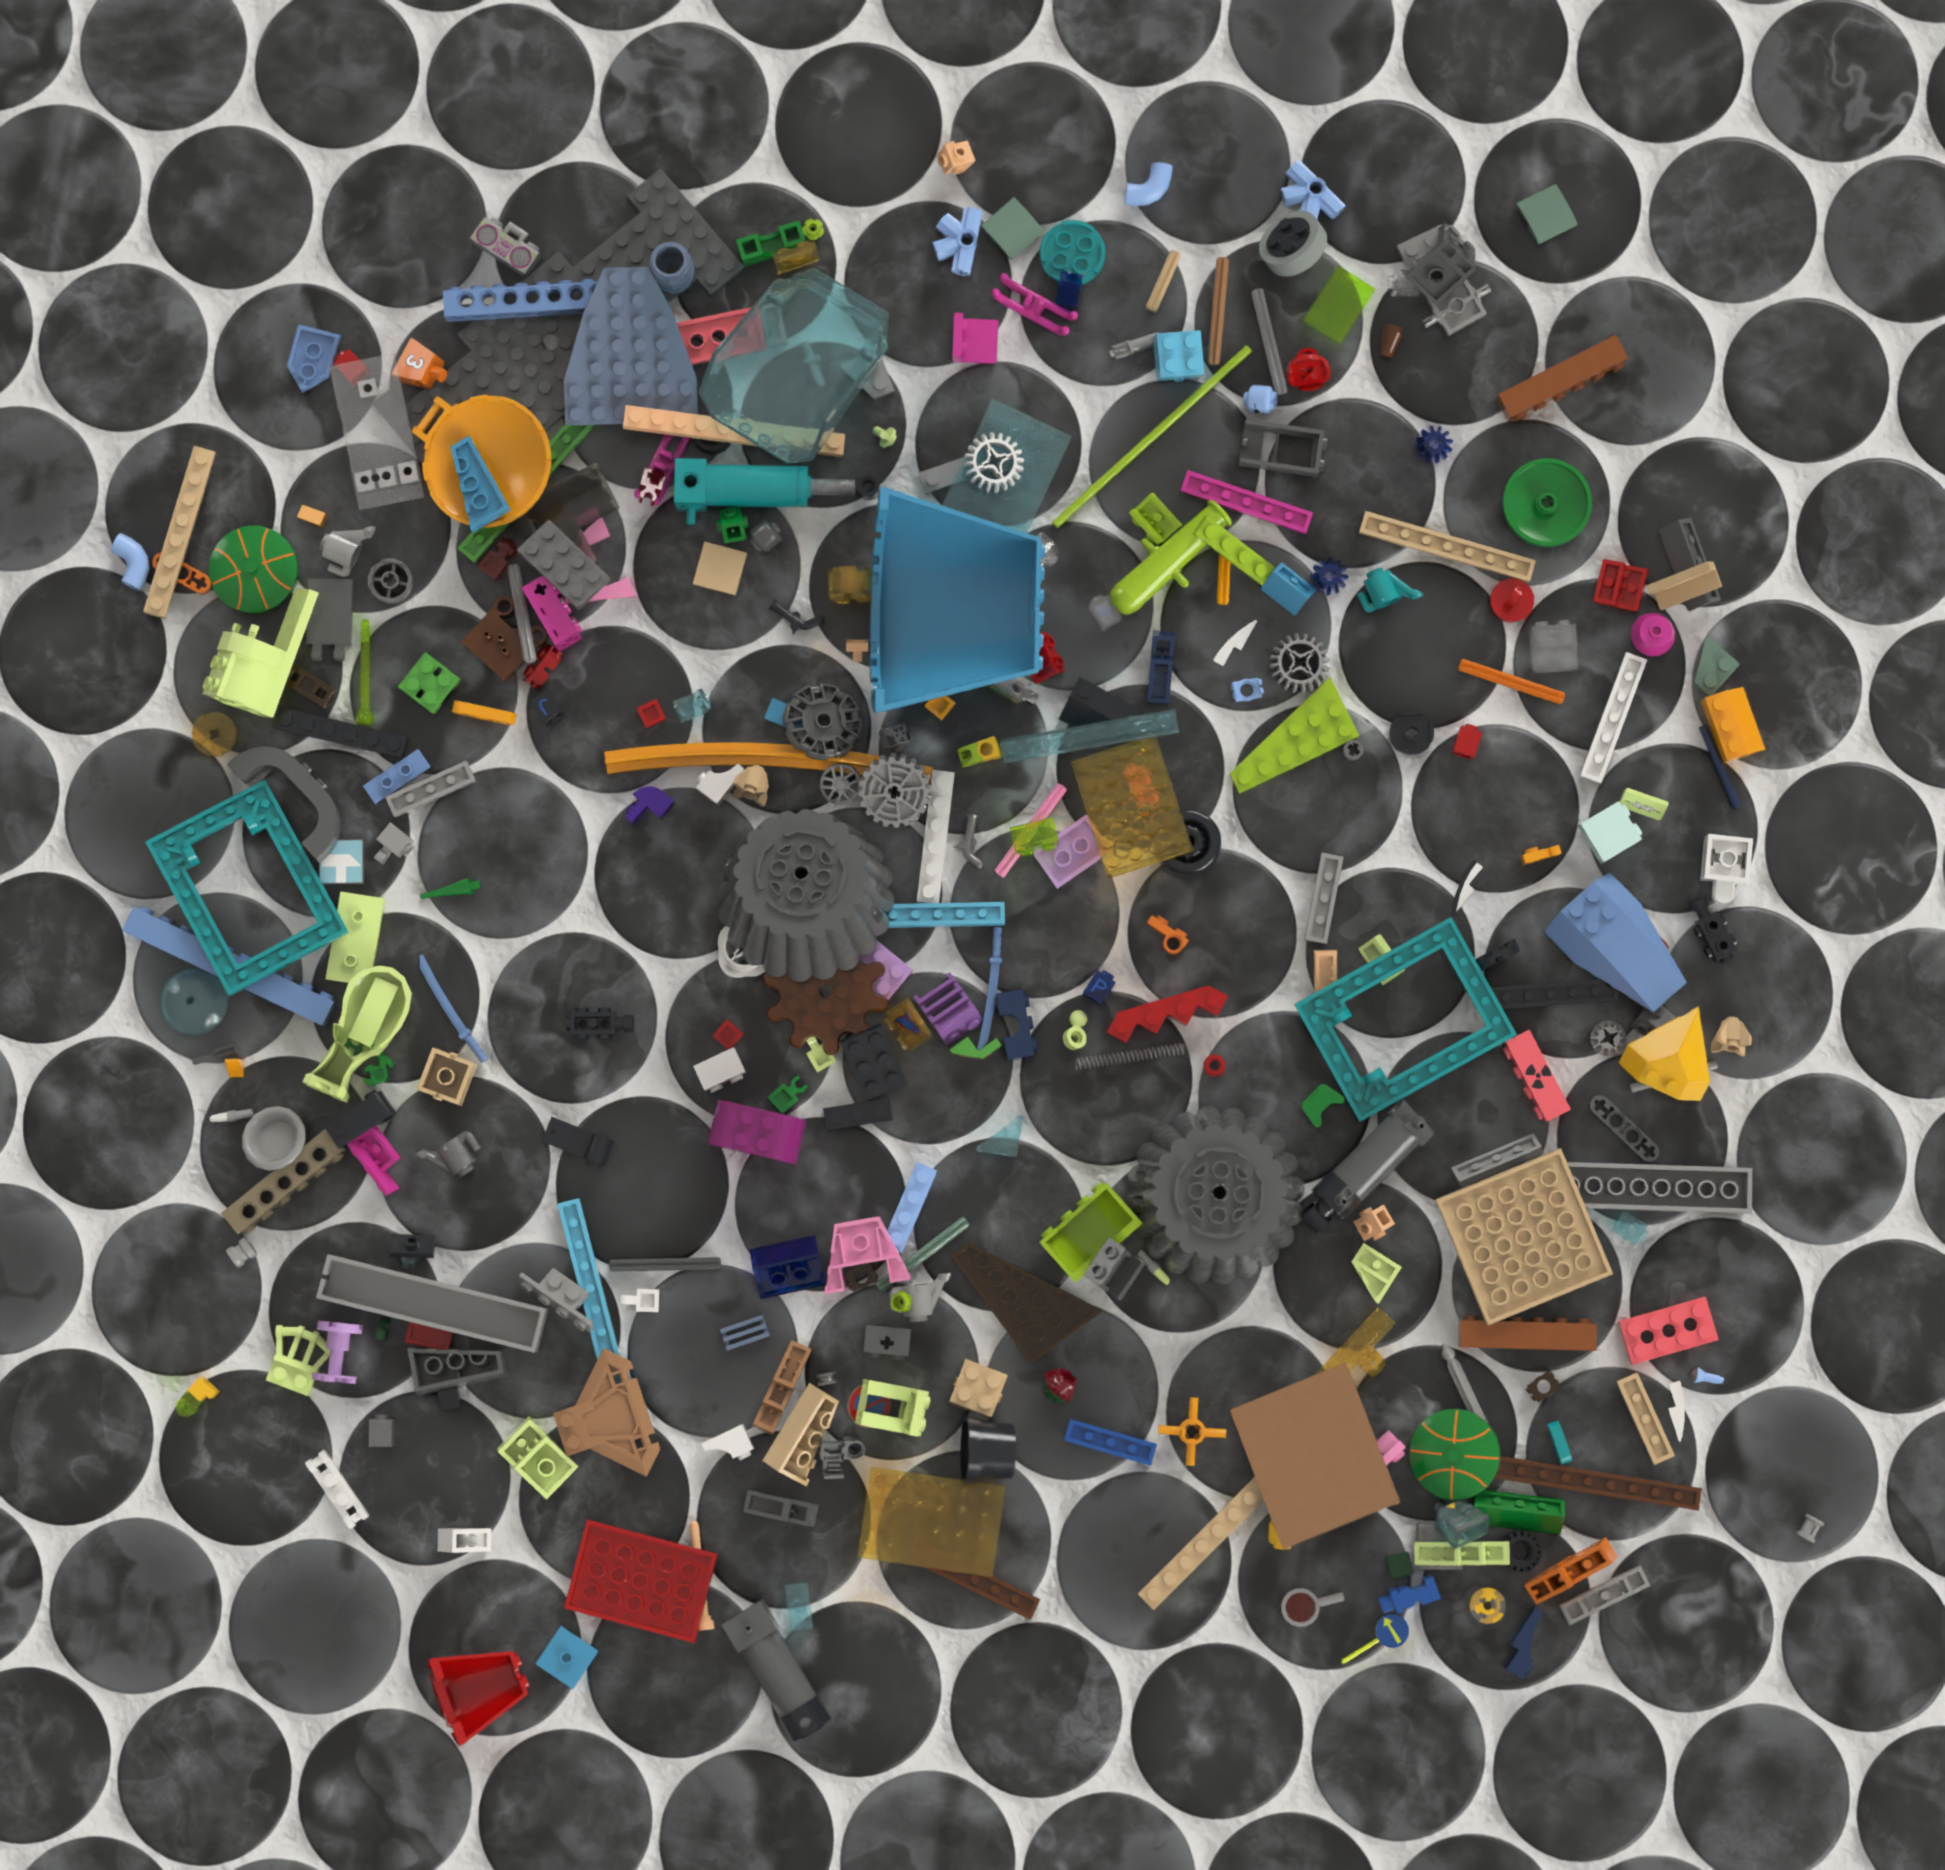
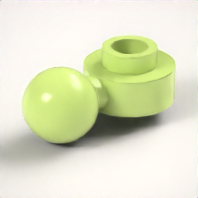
[1063,1010,1087,1050]

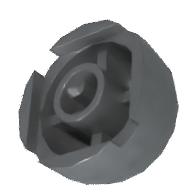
[368,558,413,603]

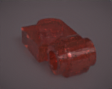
[478,538,518,581]

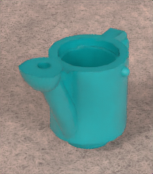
[1357,567,1424,612]

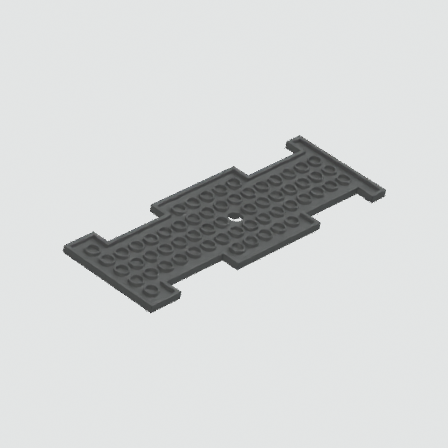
[372,168,745,463]

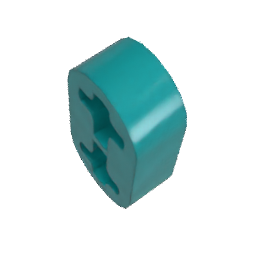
[1547,1420,1572,1465]

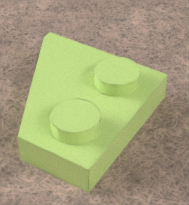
[1351,1243,1402,1304]

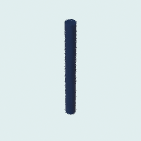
[1699,724,1741,809]

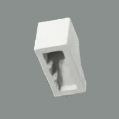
[696,763,745,806]
[701,1424,755,1461]
[438,1528,491,1553]

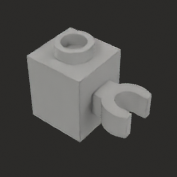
[374,822,414,864]

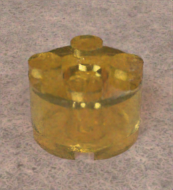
[828,566,872,604]

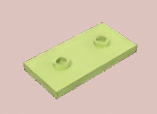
[325,892,385,983]

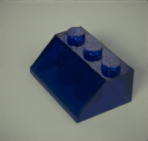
[749,1235,826,1299]

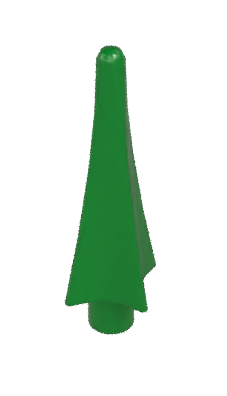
[420,878,481,899]

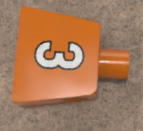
[391,338,447,389]

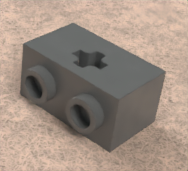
[863,1325,911,1360]

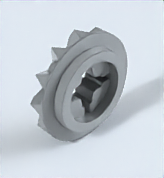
[1590,1020,1627,1056]

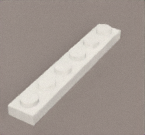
[1579,652,1647,784]
[917,770,955,903]

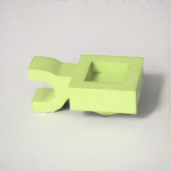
[806,1037,836,1072]

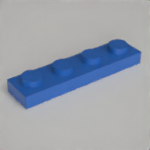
[1064,1419,1157,1466]

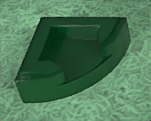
[375,1316,391,1340]

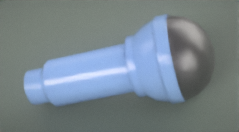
[1689,1367,1724,1384]

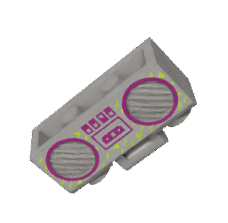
[470,217,542,278]

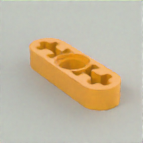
[452,701,517,726]

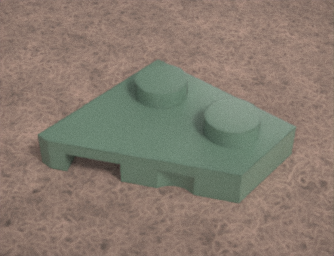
[1693,636,1740,696]

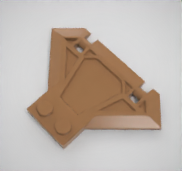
[553,1348,660,1477]

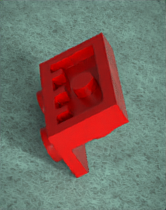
[1031,632,1065,684]

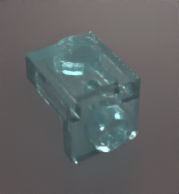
[672,688,711,723]

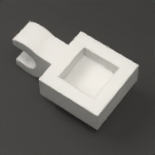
[620,1289,659,1312]

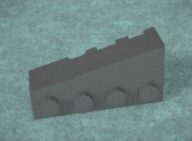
[407,1348,508,1395]

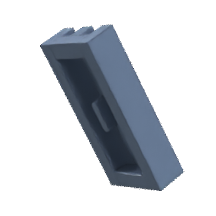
[720,1315,770,1351]

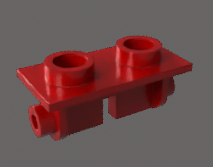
[522,644,562,690]

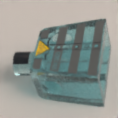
[1434,1500,1490,1549]

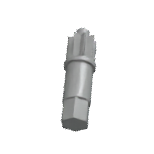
[1109,332,1158,360]

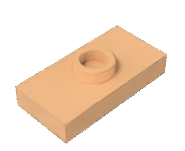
[1314,950,1337,993]

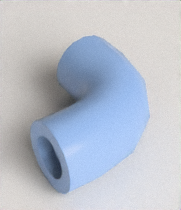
[1124,163,1173,206]
[111,533,149,592]

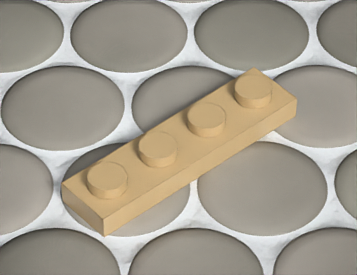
[1616,1372,1675,1465]

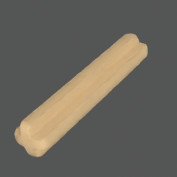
[1146,250,1181,313]

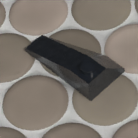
[1059,677,1158,741]

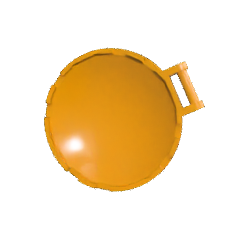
[411,395,551,528]

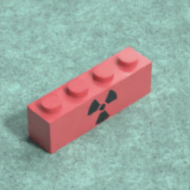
[1502,1030,1571,1123]

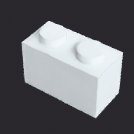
[693,1047,746,1093]

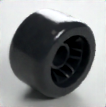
[1153,809,1221,878]

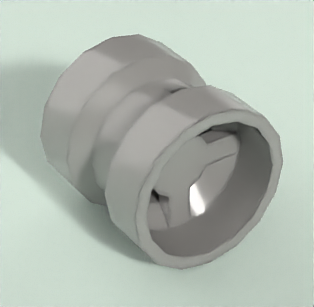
[226,1237,258,1268]

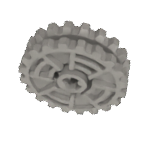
[858,753,932,828]

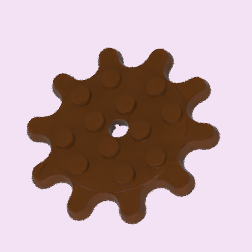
[763,959,889,1056]

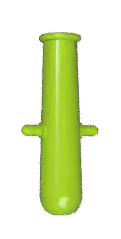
[1109,500,1232,615]

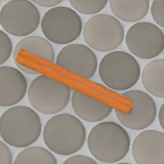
[1458,659,1565,704]

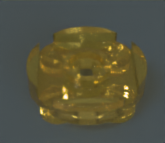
[192,712,238,757]

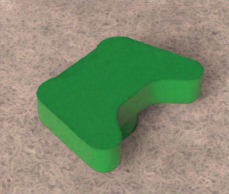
[1301,1084,1345,1128]

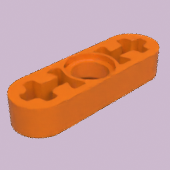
[152,553,212,595]

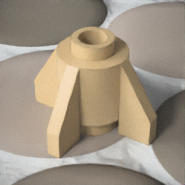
[732,765,769,807]
[1711,1017,1752,1057]

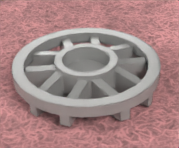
[820,763,861,805]

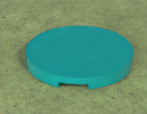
[1040,220,1106,286]

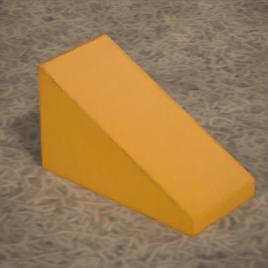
[297,505,328,528]
[225,1059,244,1077]

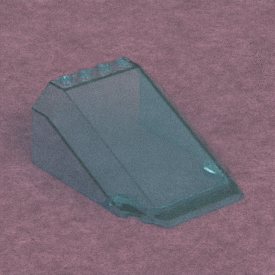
[698,268,889,464]

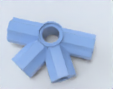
[1281,160,1346,220]
[933,207,983,276]

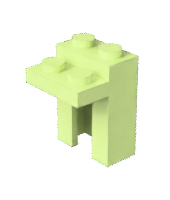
[855,1379,930,1437]

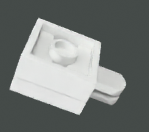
[1700,834,1753,905]

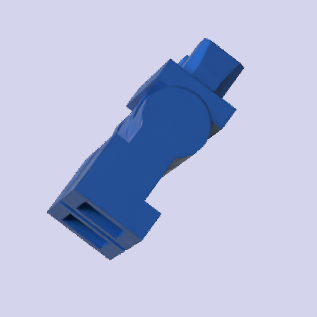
[1378,1574,1441,1614]

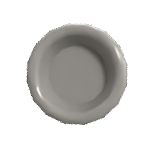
[242,1106,306,1171]

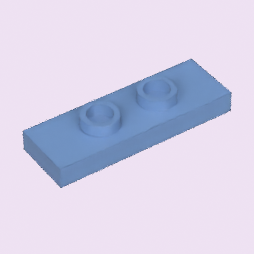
[363,749,431,805]

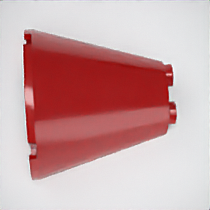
[427,1651,529,1746]

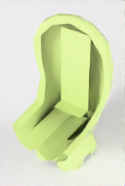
[303,965,412,1103]

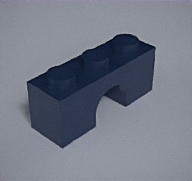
[996,989,1038,1061]

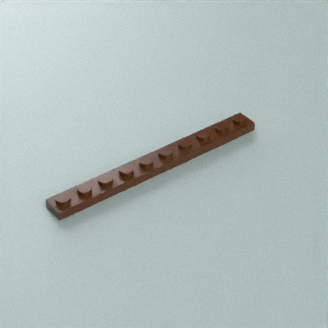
[1494,1456,1702,1511]

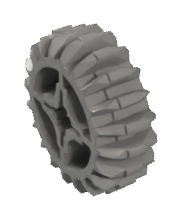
[1270,633,1330,693]

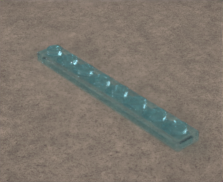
[1000,709,1179,763]

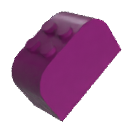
[707,1100,807,1166]

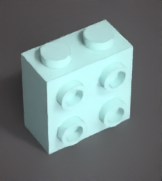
[1578,801,1642,864]

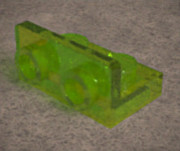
[1010,817,1059,857]

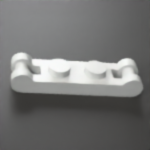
[305,1449,369,1529]

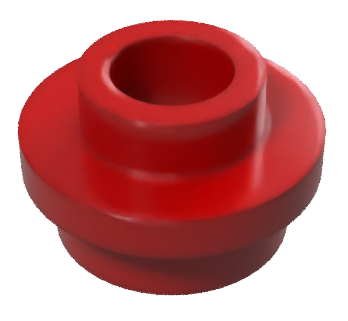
[1203,1055,1226,1077]

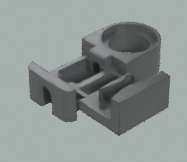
[818,1436,865,1479]

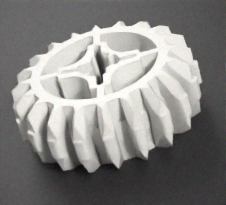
[964,432,1024,493]

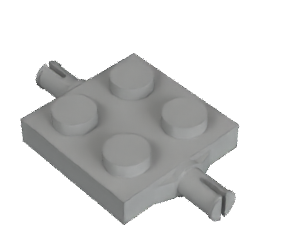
[1422,279,1491,336]

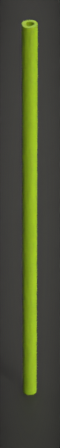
[1052,345,1252,528]

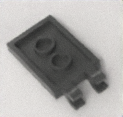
[306,579,354,661]

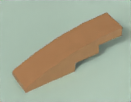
[752,1340,812,1435]

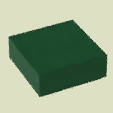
[1386,1551,1414,1579]

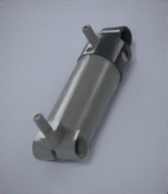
[1300,1100,1434,1233]

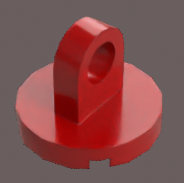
[1286,348,1331,391]
[1490,578,1534,623]

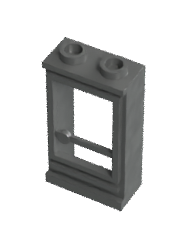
[1238,419,1328,478]

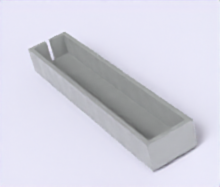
[316,1254,549,1353]

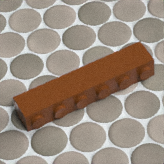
[1496,335,1628,422]
[1458,1316,1597,1351]

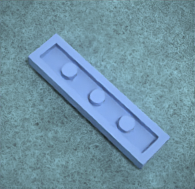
[887,1162,937,1253]

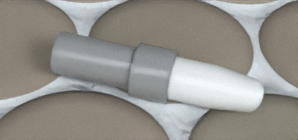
[210,1109,254,1122]

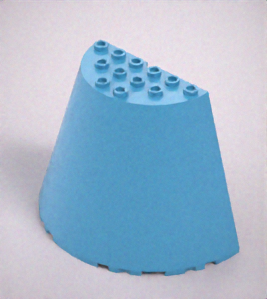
[869,487,1045,713]

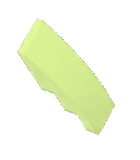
[1414,1541,1510,1565]

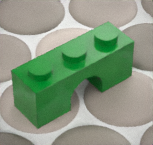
[736,220,807,267]

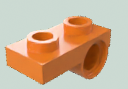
[1146,915,1189,955]

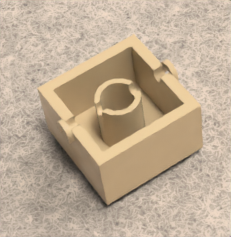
[417,1047,478,1106]
[949,1359,1008,1419]

